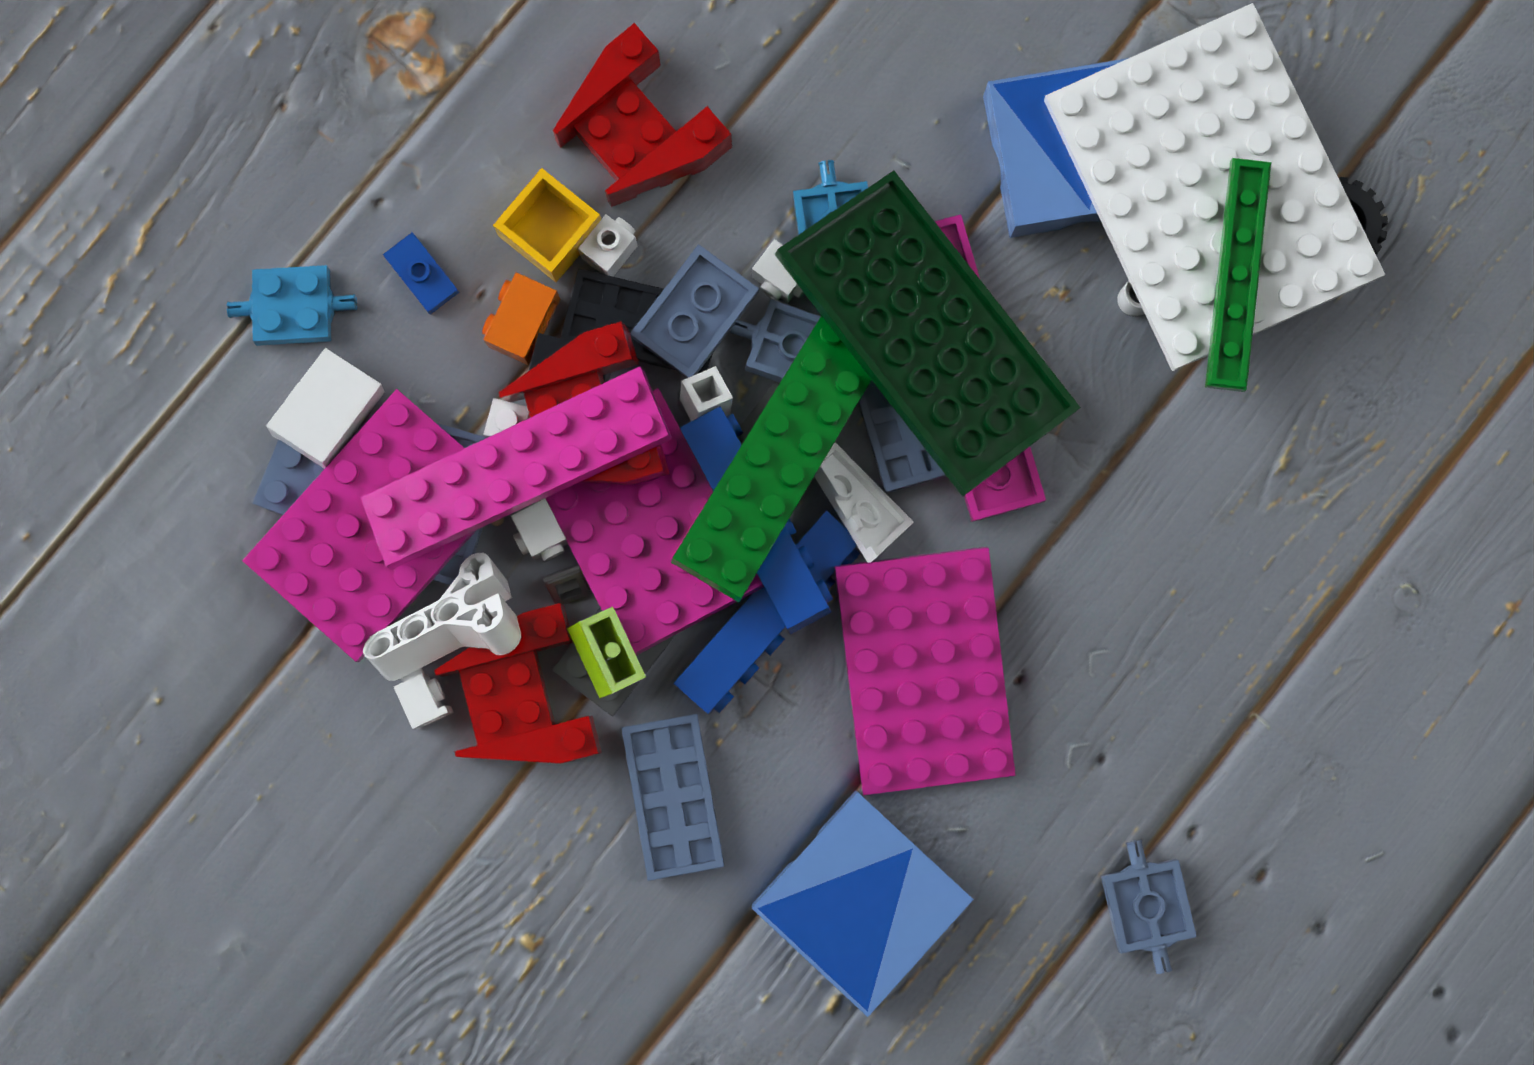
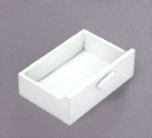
[266,348,385,469]

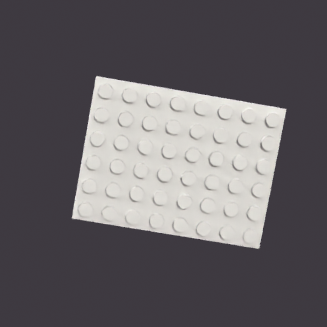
[1044,3,1385,371]

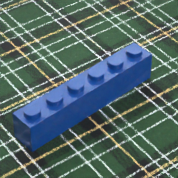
[680,406,833,635]
[673,511,861,714]

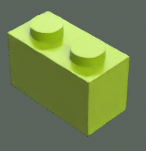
[567,606,646,698]

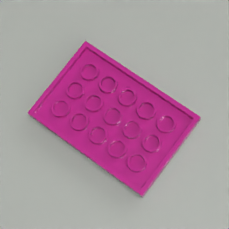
[545,388,764,656]
[242,389,476,662]
[834,546,1016,795]

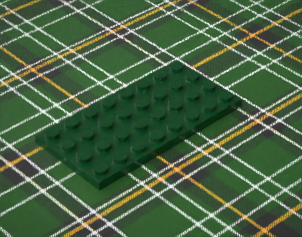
[775,170,1081,497]

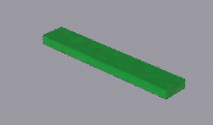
[1205,158,1271,392]

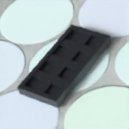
[561,269,713,374]

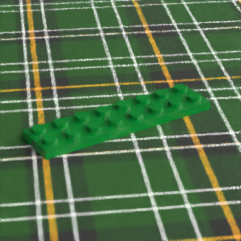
[671,315,872,602]

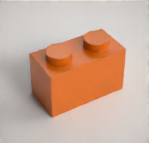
[482,272,560,366]

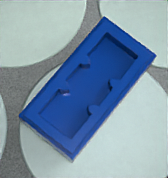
[383,232,460,315]

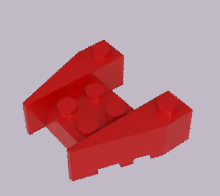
[553,23,732,207]
[498,321,670,485]
[434,603,602,764]

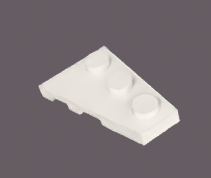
[814,442,914,563]

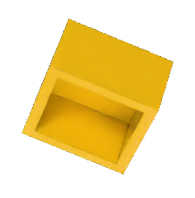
[493,168,601,283]

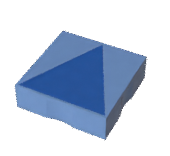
[983,58,1128,238]
[752,790,974,1017]

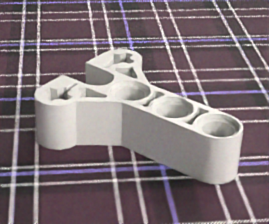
[363,553,521,681]

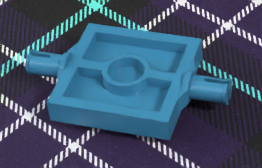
[793,160,868,235]
[226,265,357,346]

